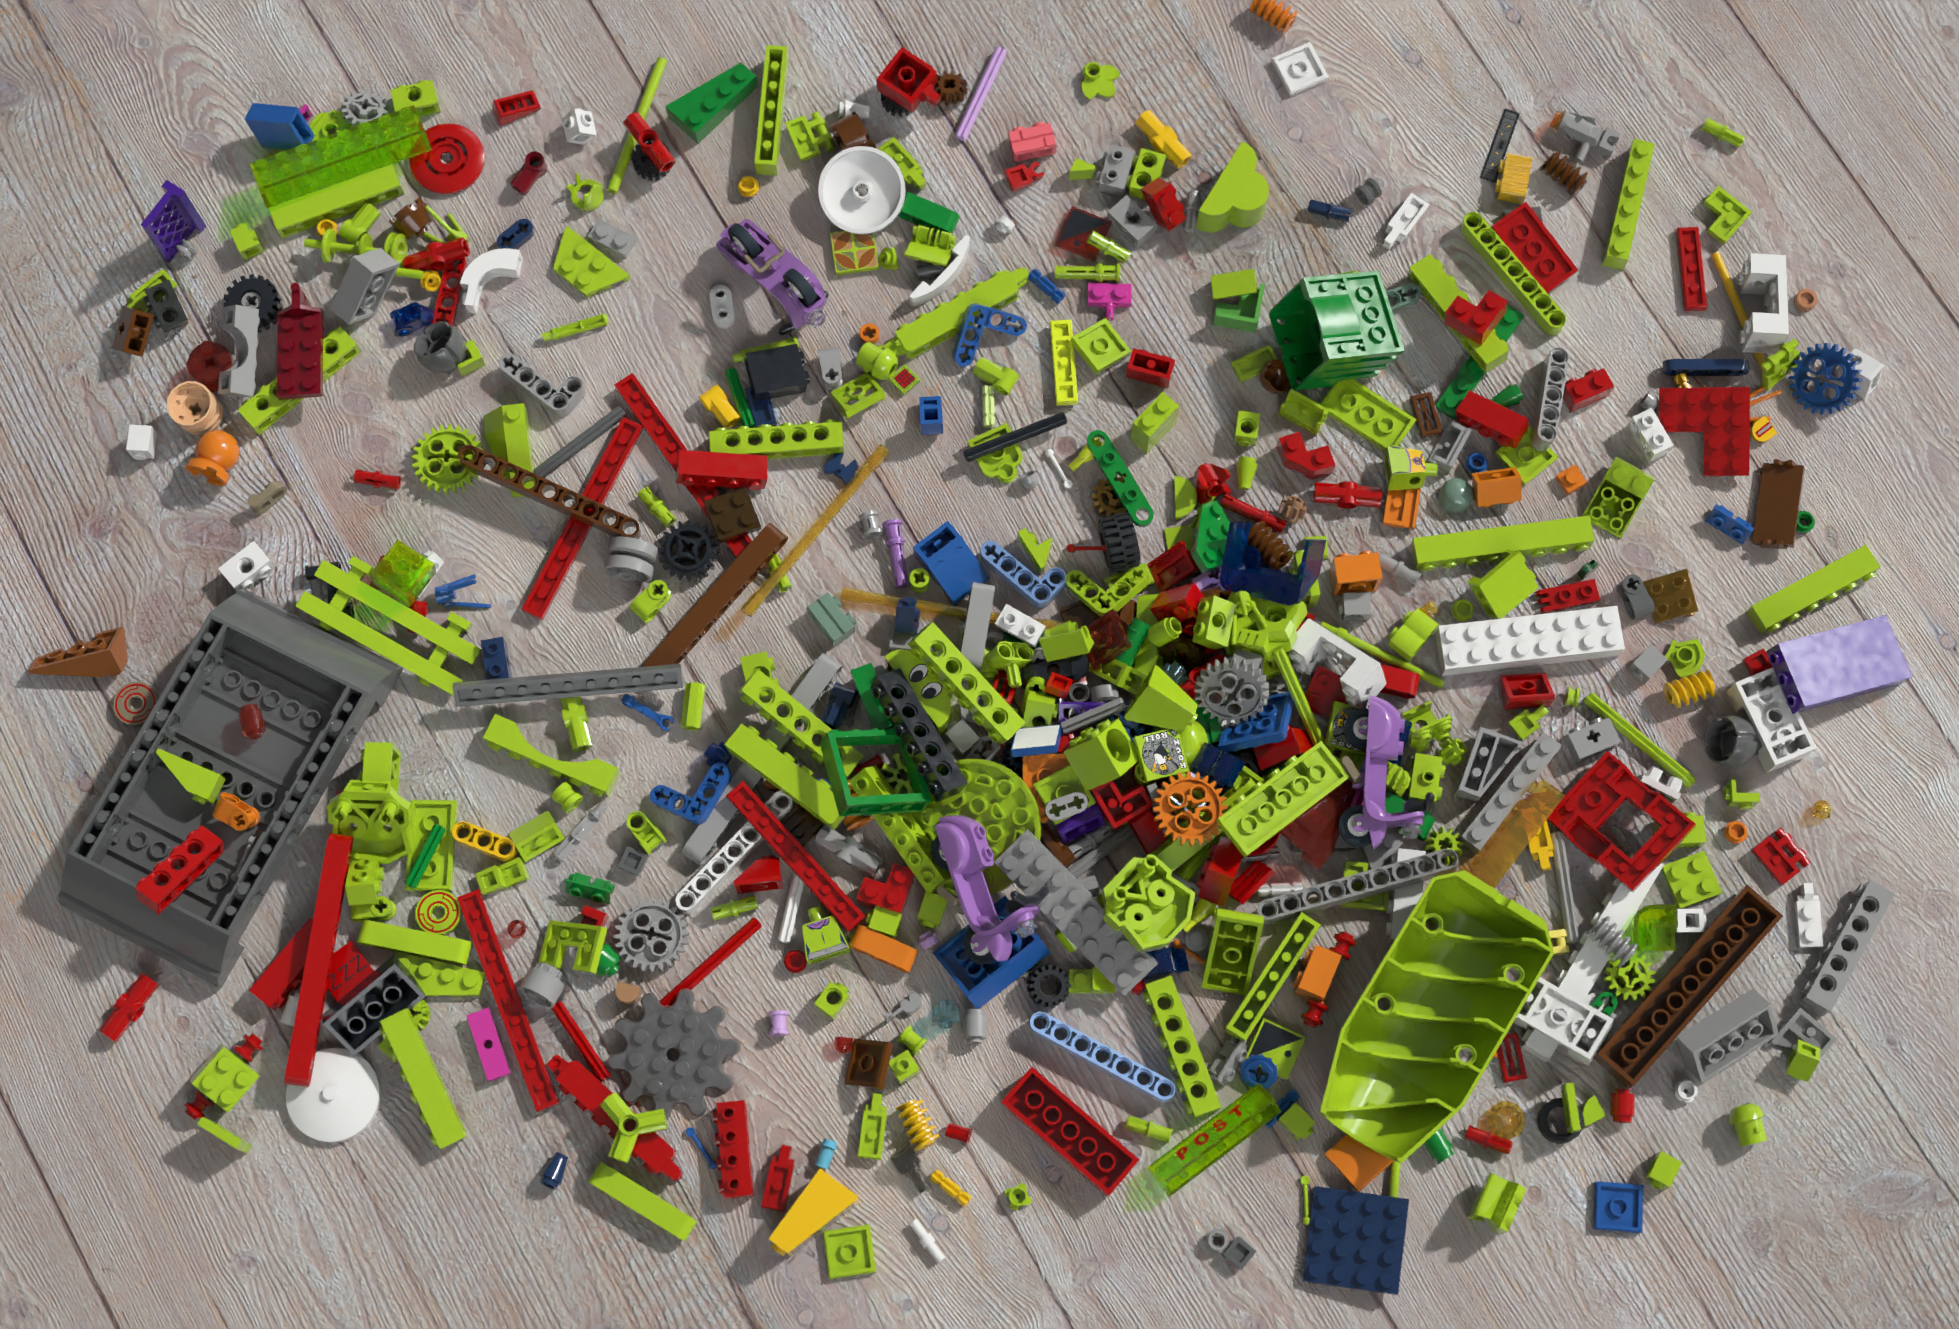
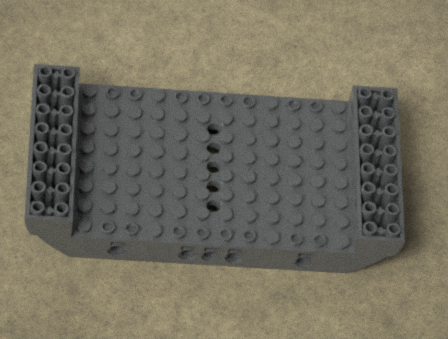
[58,589,404,988]

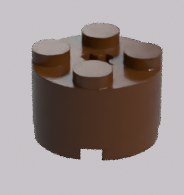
[829,111,876,150]

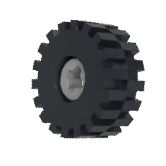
[223,274,283,333]

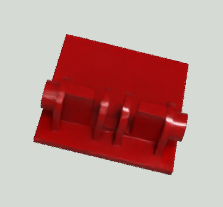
[1305,665,1349,720]

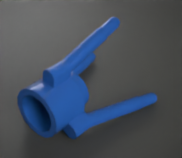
[435,574,491,608]

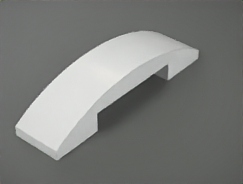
[909,234,970,307]

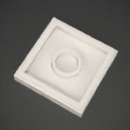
[1271,42,1329,97]

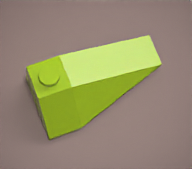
[483,403,534,498]

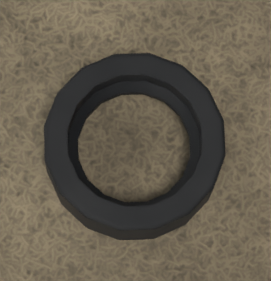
[1537,1097,1584,1144]

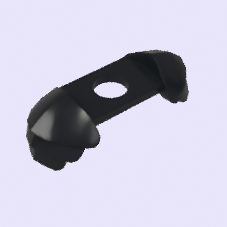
[1020,654,1089,692]

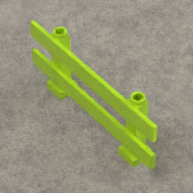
[295,555,482,696]

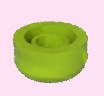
[1150,720,1208,771]

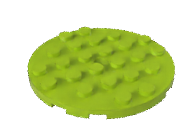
[910,759,1041,895]

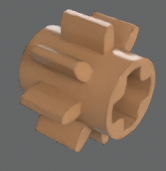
[1278,496,1307,523]

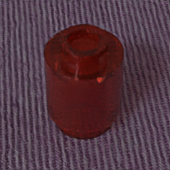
[238,704,266,740]

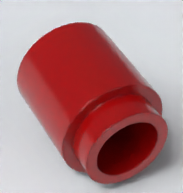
[1611,1088,1635,1123]

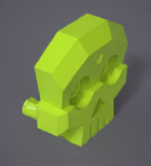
[1225,583,1308,669]
[327,780,414,864]
[1100,854,1195,952]

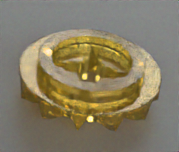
[1487,1101,1525,1139]

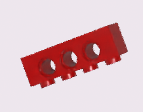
[135,825,224,915]

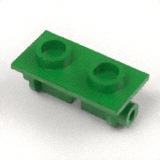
[566,872,615,905]

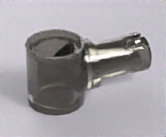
[890,1145,931,1193]

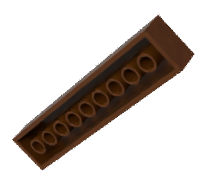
[1593,885,1783,1089]

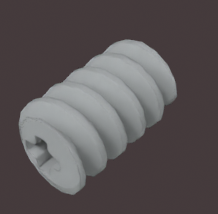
[1586,916,1638,968]

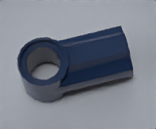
[821,682,858,730]

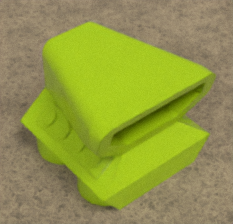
[1467,1173,1526,1235]

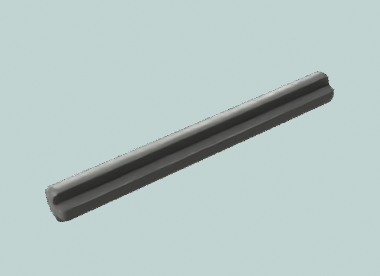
[533,406,626,478]

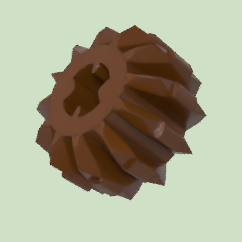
[934,70,968,108]

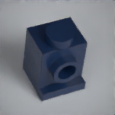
[894,597,920,634]

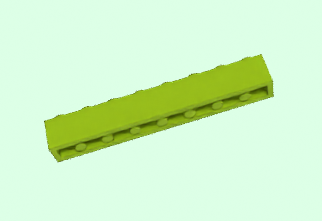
[1410,515,1595,572]

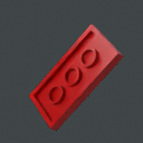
[1491,202,1579,294]

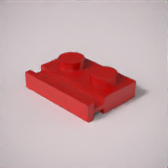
[1147,541,1199,592]

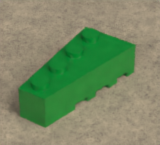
[665,62,758,144]

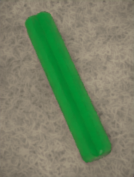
[725,368,755,428]
[405,824,446,888]

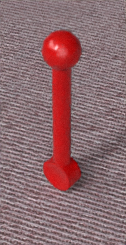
[1066,544,1107,553]

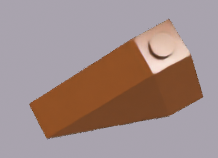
[28,627,128,677]

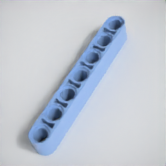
[1030,1012,1175,1103]

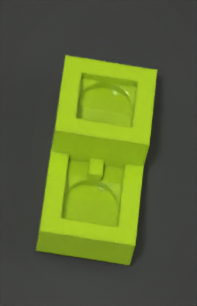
[475,857,530,895]

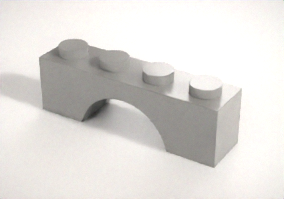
[218,305,260,398]

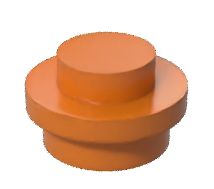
[1724,821,1748,844]

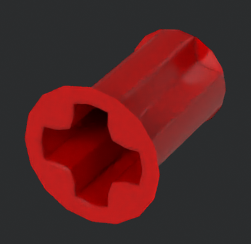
[945,1123,973,1145]

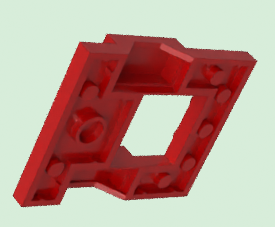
[1546,750,1696,892]

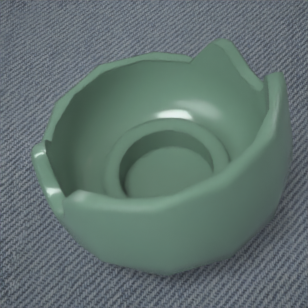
[1438,478,1474,514]

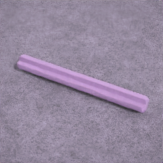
[955,47,1006,141]

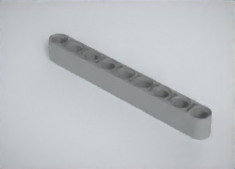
[1258,849,1459,924]

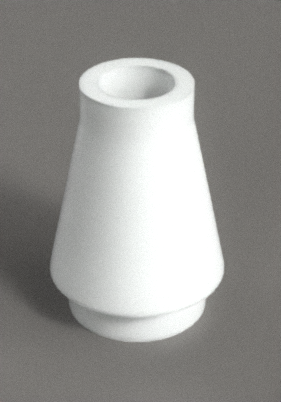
[838,100,869,119]

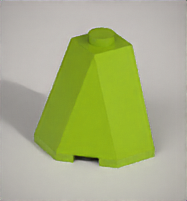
[1124,665,1198,731]

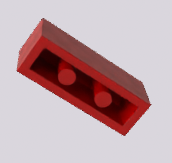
[1456,390,1529,449]

